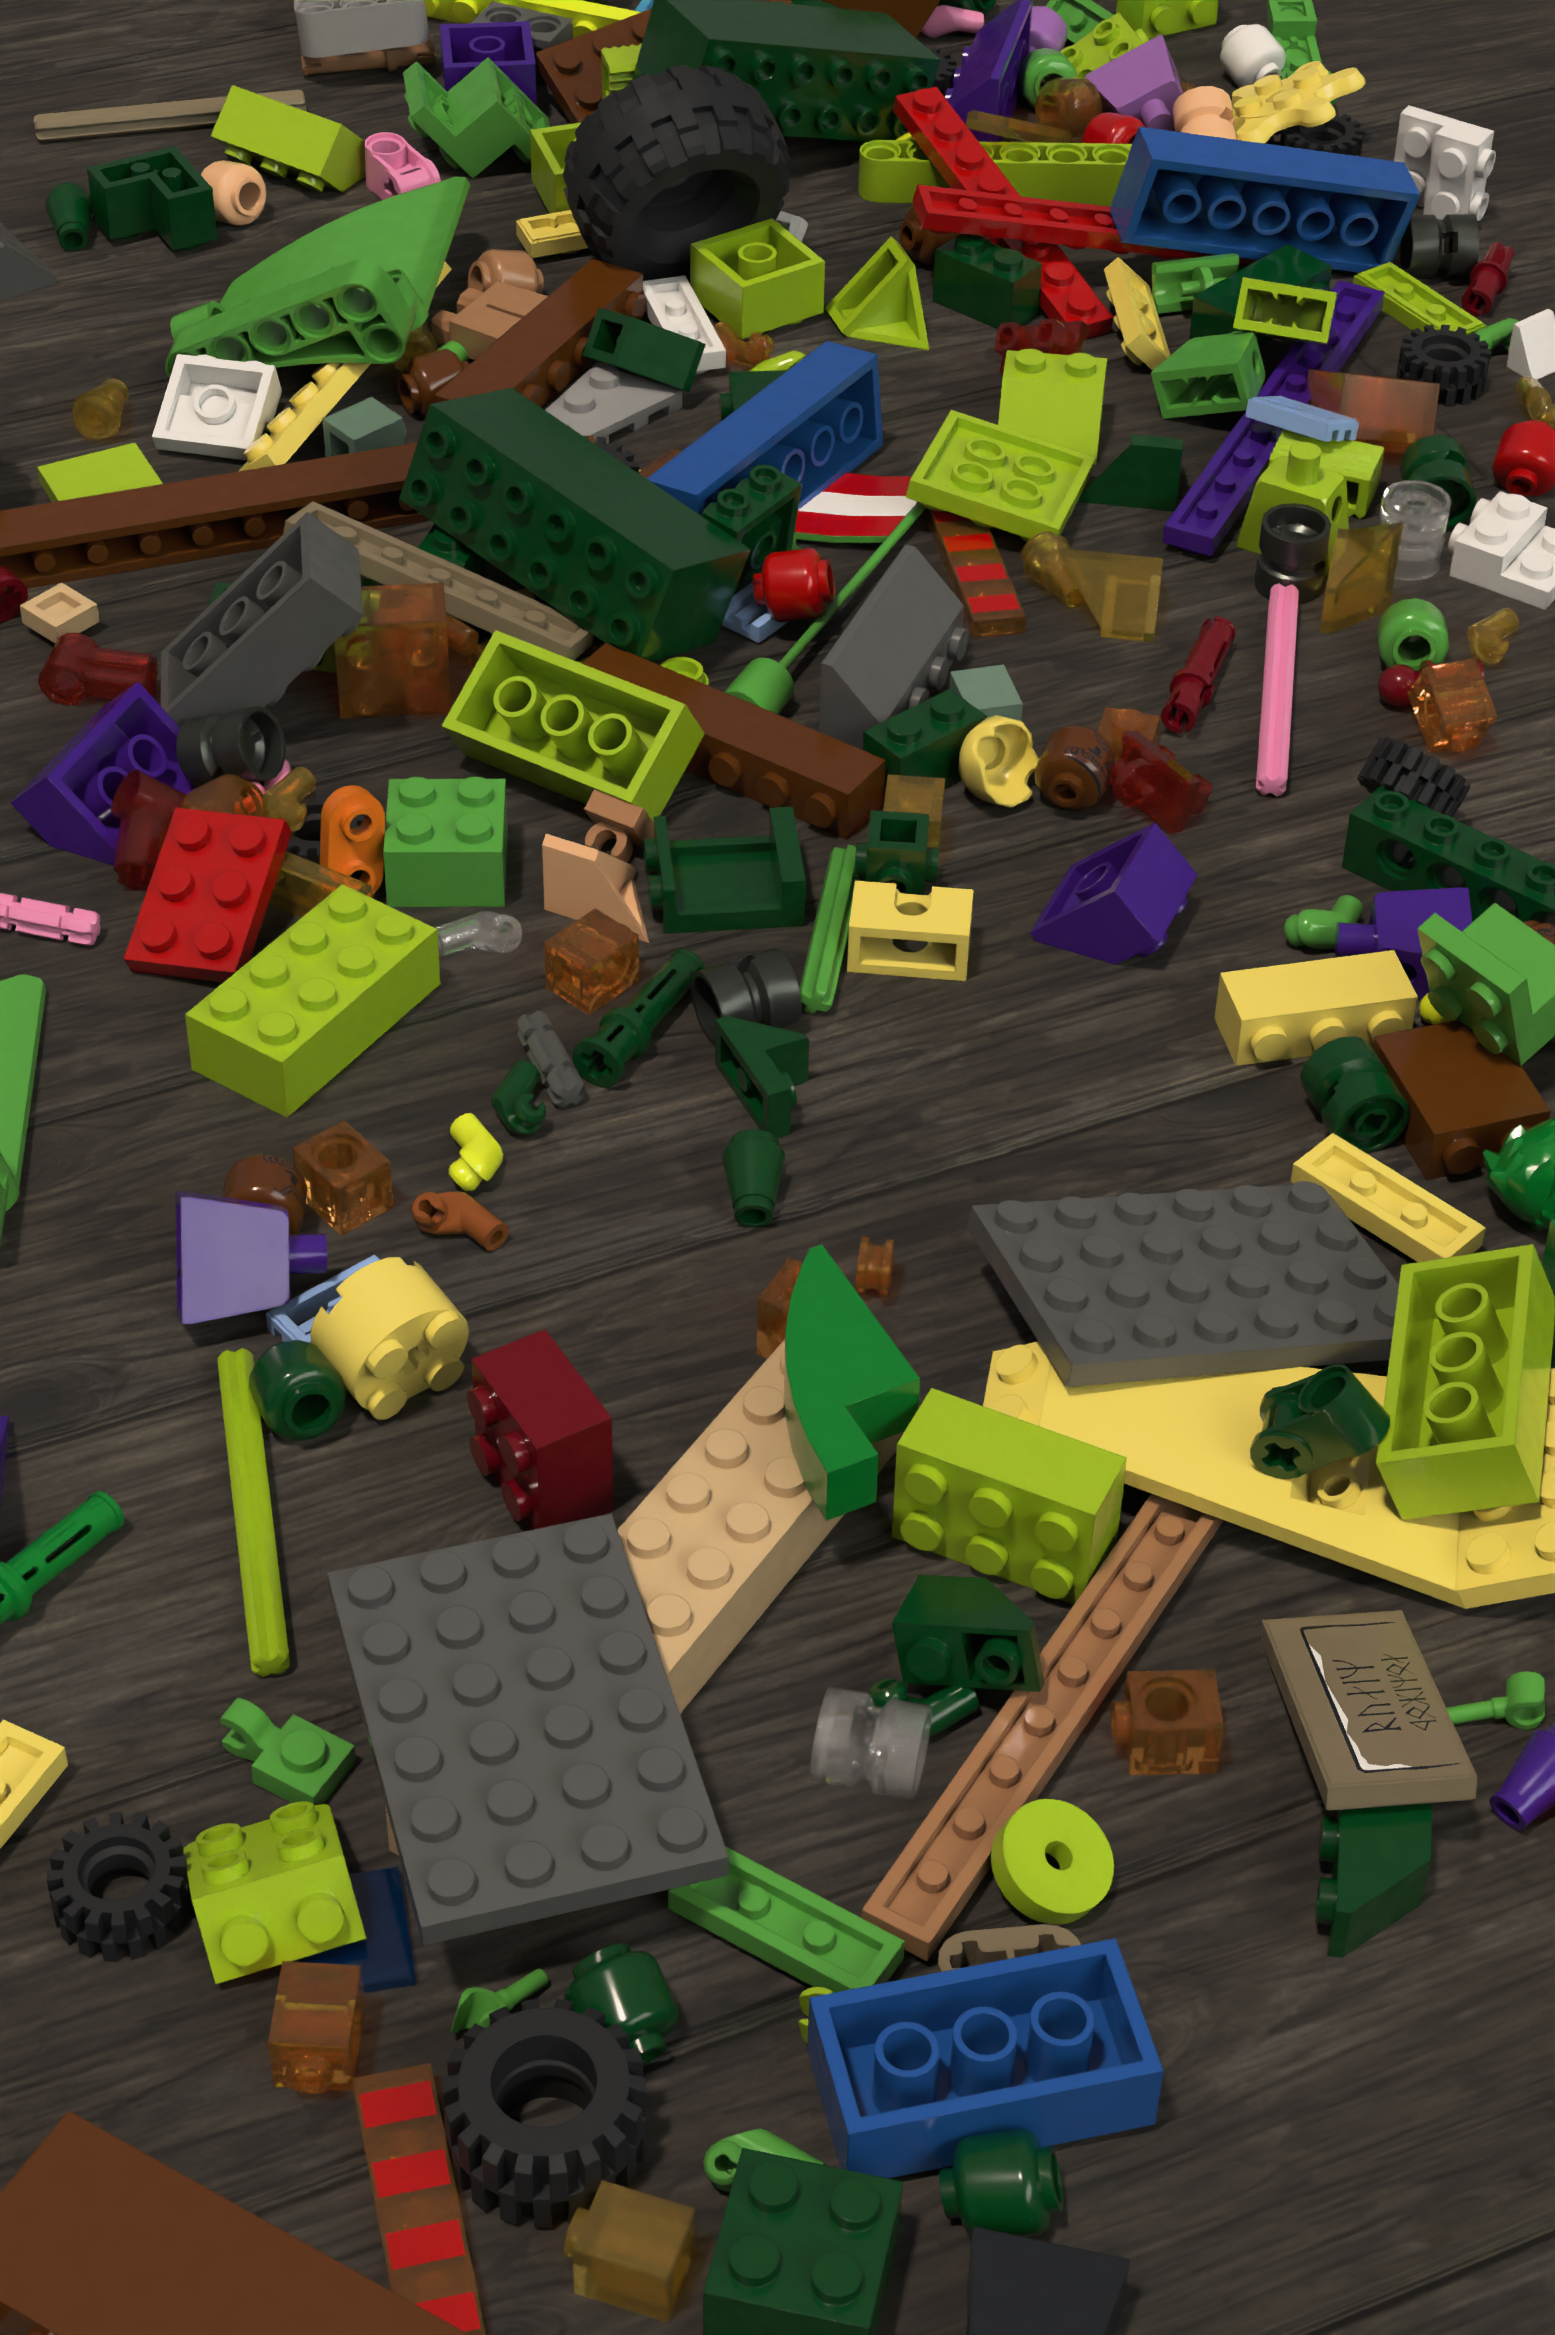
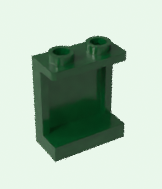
[643,807,806,934]

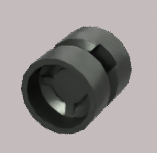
[1400,214,1479,278]
[1254,503,1331,604]
[176,706,286,790]
[691,947,802,1045]

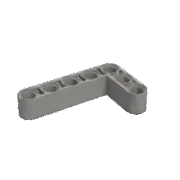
[294,0,430,58]

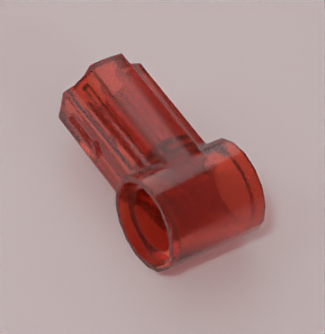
[38,633,158,705]
[112,769,190,890]

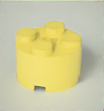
[310,1257,469,1420]

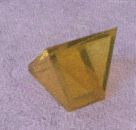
[1320,522,1403,634]
[1057,548,1163,643]

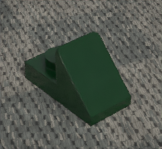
[715,1016,809,1138]

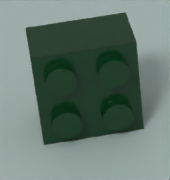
[703,2148,904,2335]

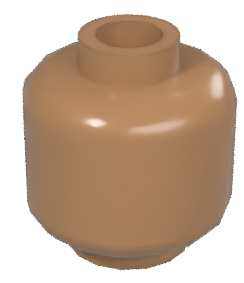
[468,249,544,294]

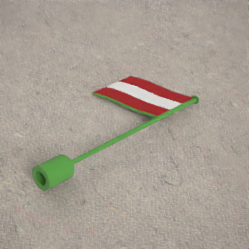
[724,473,926,714]

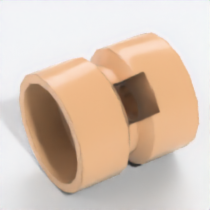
[1172,86,1237,140]

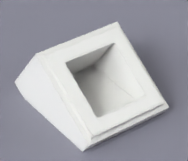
[1506,309,1555,381]

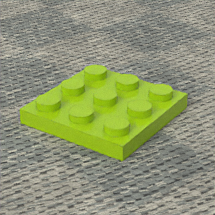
[906,410,1096,547]

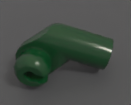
[491,1060,546,1135]

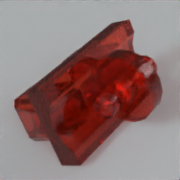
[994,318,1091,375]
[1109,730,1212,833]

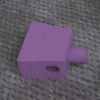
[1085,34,1183,131]

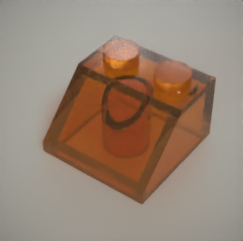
[1307,369,1440,453]

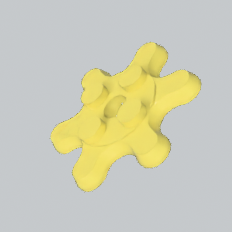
[1232,61,1366,144]

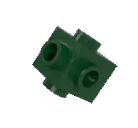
[855,810,939,895]

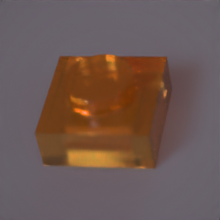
[1097,707,1160,767]

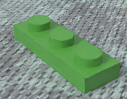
[668,1846,905,1993]

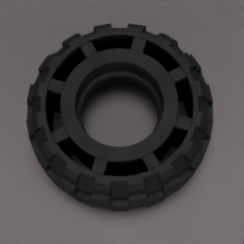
[563,65,791,280]

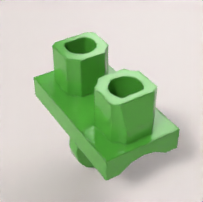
[1151,253,1239,314]

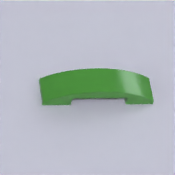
[1267,0,1337,104]

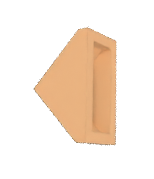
[542,834,649,943]

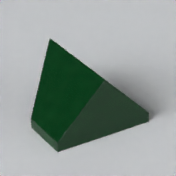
[1078,434,1184,512]

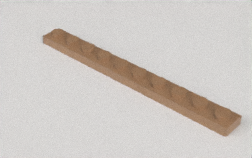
[861,1494,1224,1961]

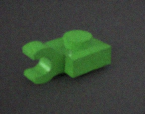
[220,1698,355,1806]

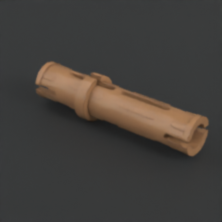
[300,34,436,77]

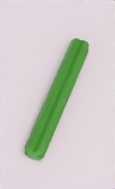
[799,844,860,1014]

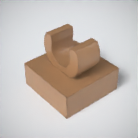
[584,789,654,863]

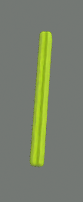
[217,1348,290,1677]

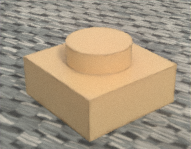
[20,582,100,645]

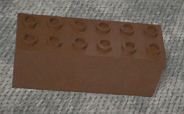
[0,2110,469,2335]

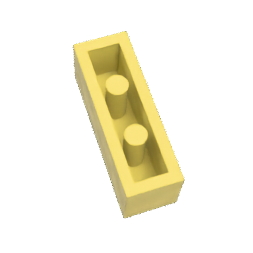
[1214,950,1418,1066]

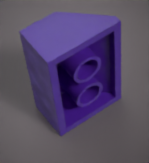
[11,682,195,868]

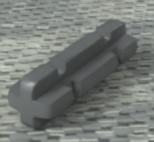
[517,1010,584,1108]

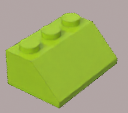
[211,85,366,193]

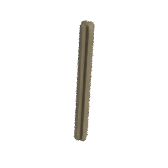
[34,89,306,142]

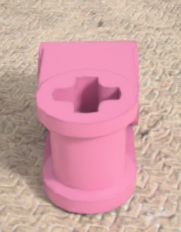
[365,132,441,200]

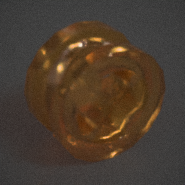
[855,1236,896,1297]

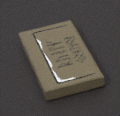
[1261,1610,1477,1811]

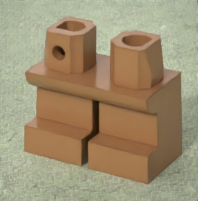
[431,281,548,360]

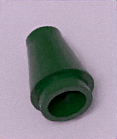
[45,182,92,251]
[722,1129,785,1228]

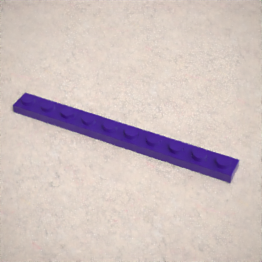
[1162,280,1385,556]

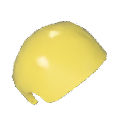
[958,715,1039,808]

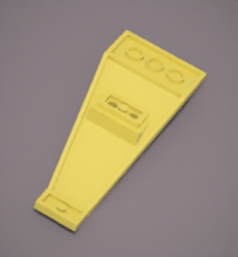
[983,1342,1555,1609]

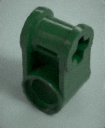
[1250,1364,1390,1479]

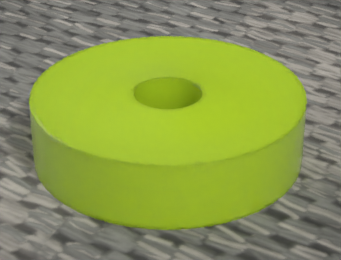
[991,1799,1114,1925]

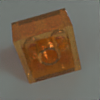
[334,583,451,718]

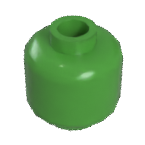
[1016,48,1078,113]
[1377,598,1449,673]

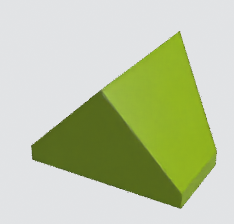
[825,236,929,350]

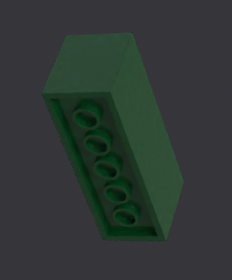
[632,0,941,142]
[399,388,751,662]

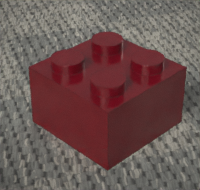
[467,1329,614,1530]

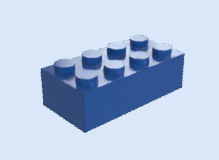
[807,1938,1164,2179]

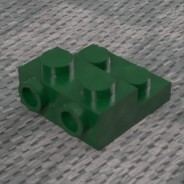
[701,465,802,596]

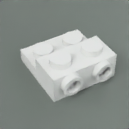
[1394,105,1496,222]
[152,354,282,460]
[1448,491,1555,610]

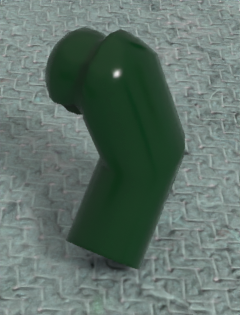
[868,1678,979,1738]

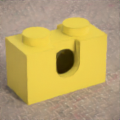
[847,881,974,981]

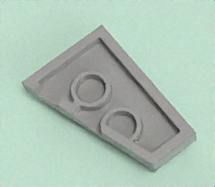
[545,364,682,445]

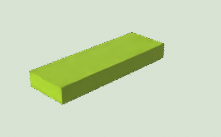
[1353,262,1487,336]

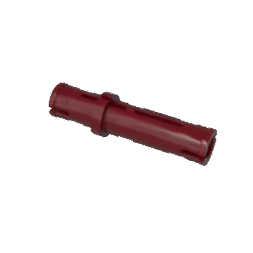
[1161,616,1236,733]

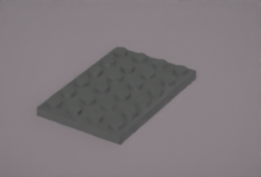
[967,1181,1399,1387]
[327,1513,729,1946]

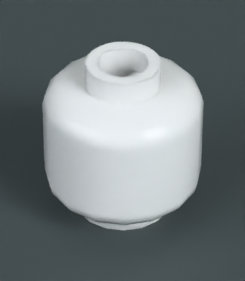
[1220,24,1286,88]

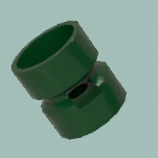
[1400,435,1477,532]
[1300,1036,1410,1154]

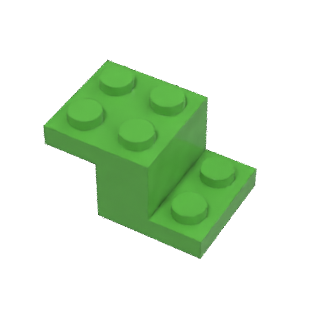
[403,57,550,178]
[1417,903,1555,1066]

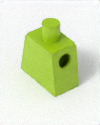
[1233,277,1337,345]
[1237,442,1349,576]

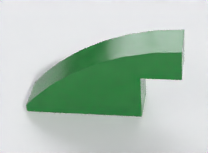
[784,1244,920,1521]

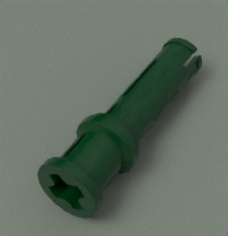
[572,949,705,1087]

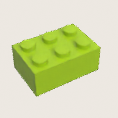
[892,1388,1127,1604]

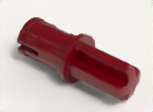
[1461,242,1515,317]

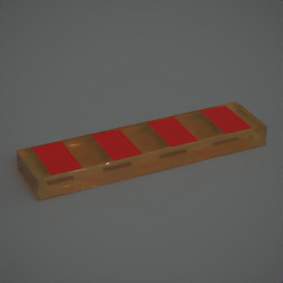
[925,508,1026,637]
[352,2063,486,2335]

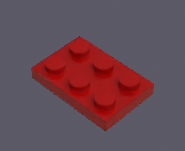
[124,807,292,983]

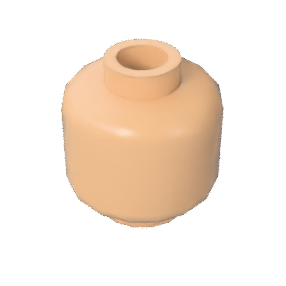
[201,160,267,226]

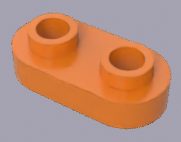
[320,785,385,897]

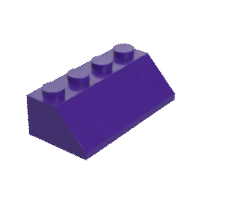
[945,0,1033,142]

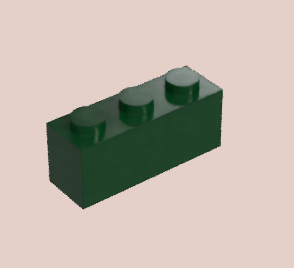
[1189,244,1332,347]

